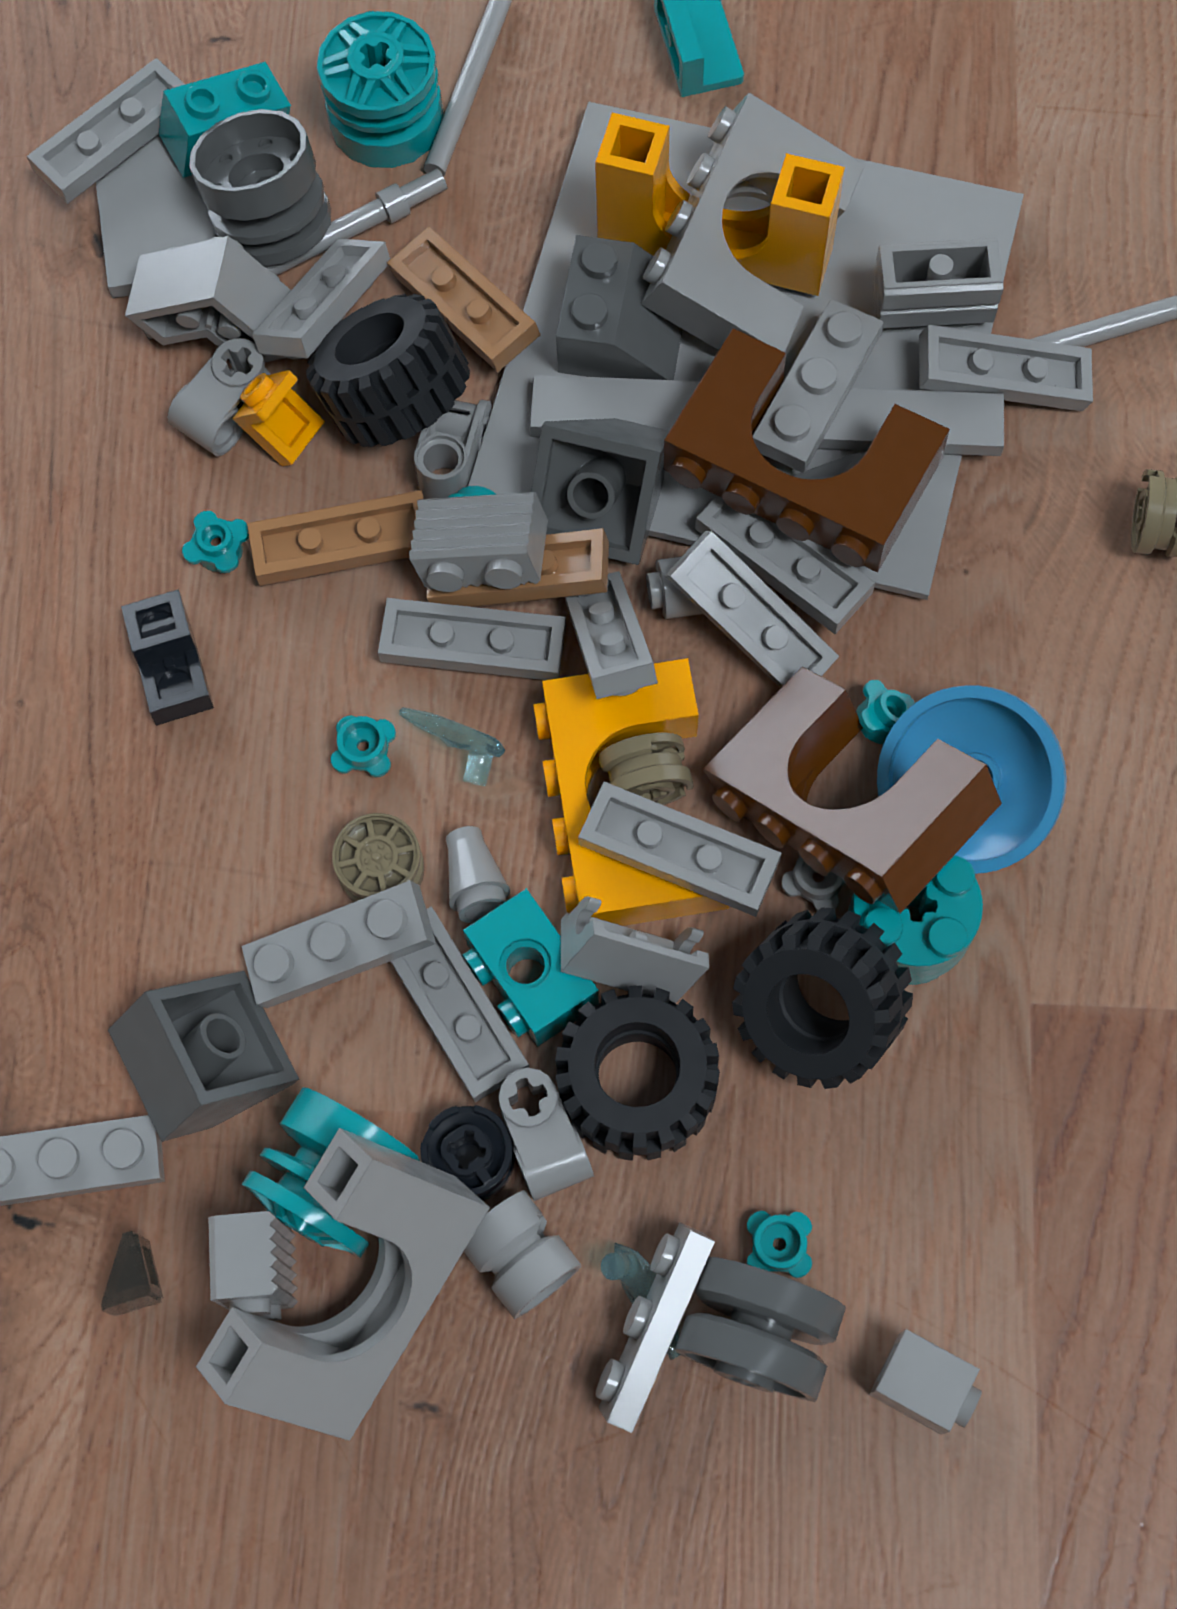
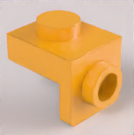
[232,370,325,466]

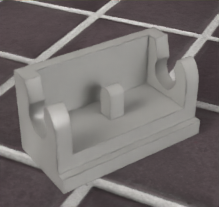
[561,896,709,1003]

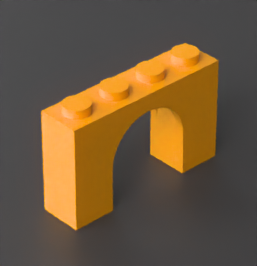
[595,112,845,296]
[533,658,730,926]

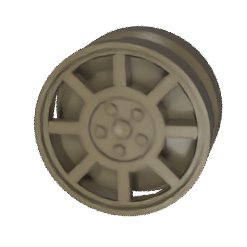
[1131,469,1177,558]
[598,733,694,805]
[332,813,424,902]

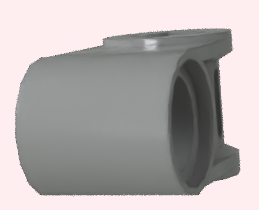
[167,338,270,456]
[414,400,492,499]
[499,1068,594,1201]

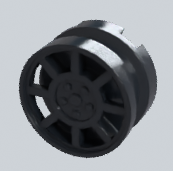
[420,1105,515,1201]

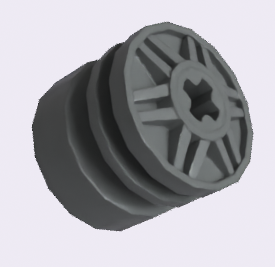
[189,109,331,266]

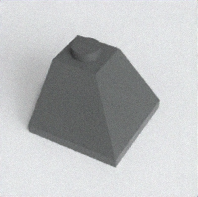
[531,418,669,565]

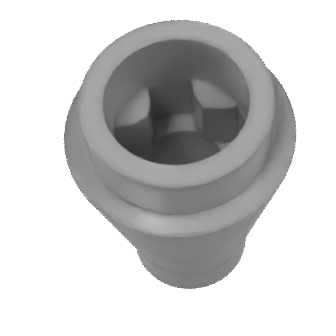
[446,826,510,923]

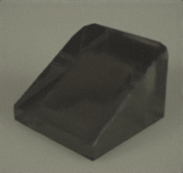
[101,1231,163,1316]

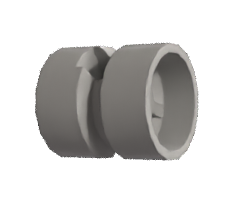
[463,1190,581,1319]

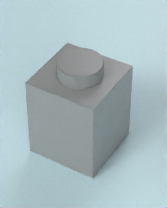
[869,1329,982,1435]

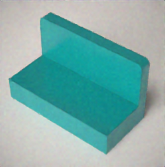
[654,0,744,98]

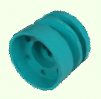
[317,11,443,168]
[241,1087,420,1258]

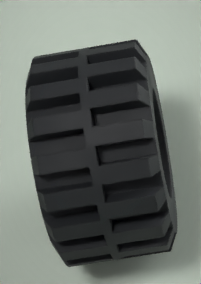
[306,294,470,447]
[732,908,913,1089]
[555,985,720,1161]

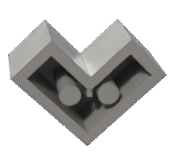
[125,236,291,362]

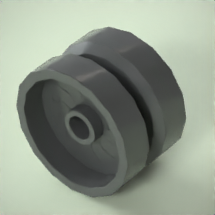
[675,1257,846,1402]

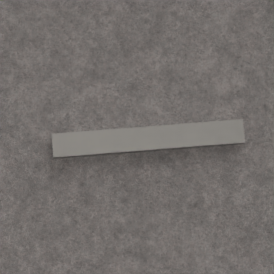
[530,375,1004,456]

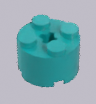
[848,855,983,985]

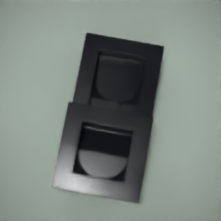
[121,589,214,726]

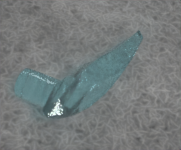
[399,707,505,786]
[601,1243,681,1360]

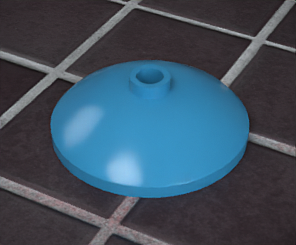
[877,685,1067,874]

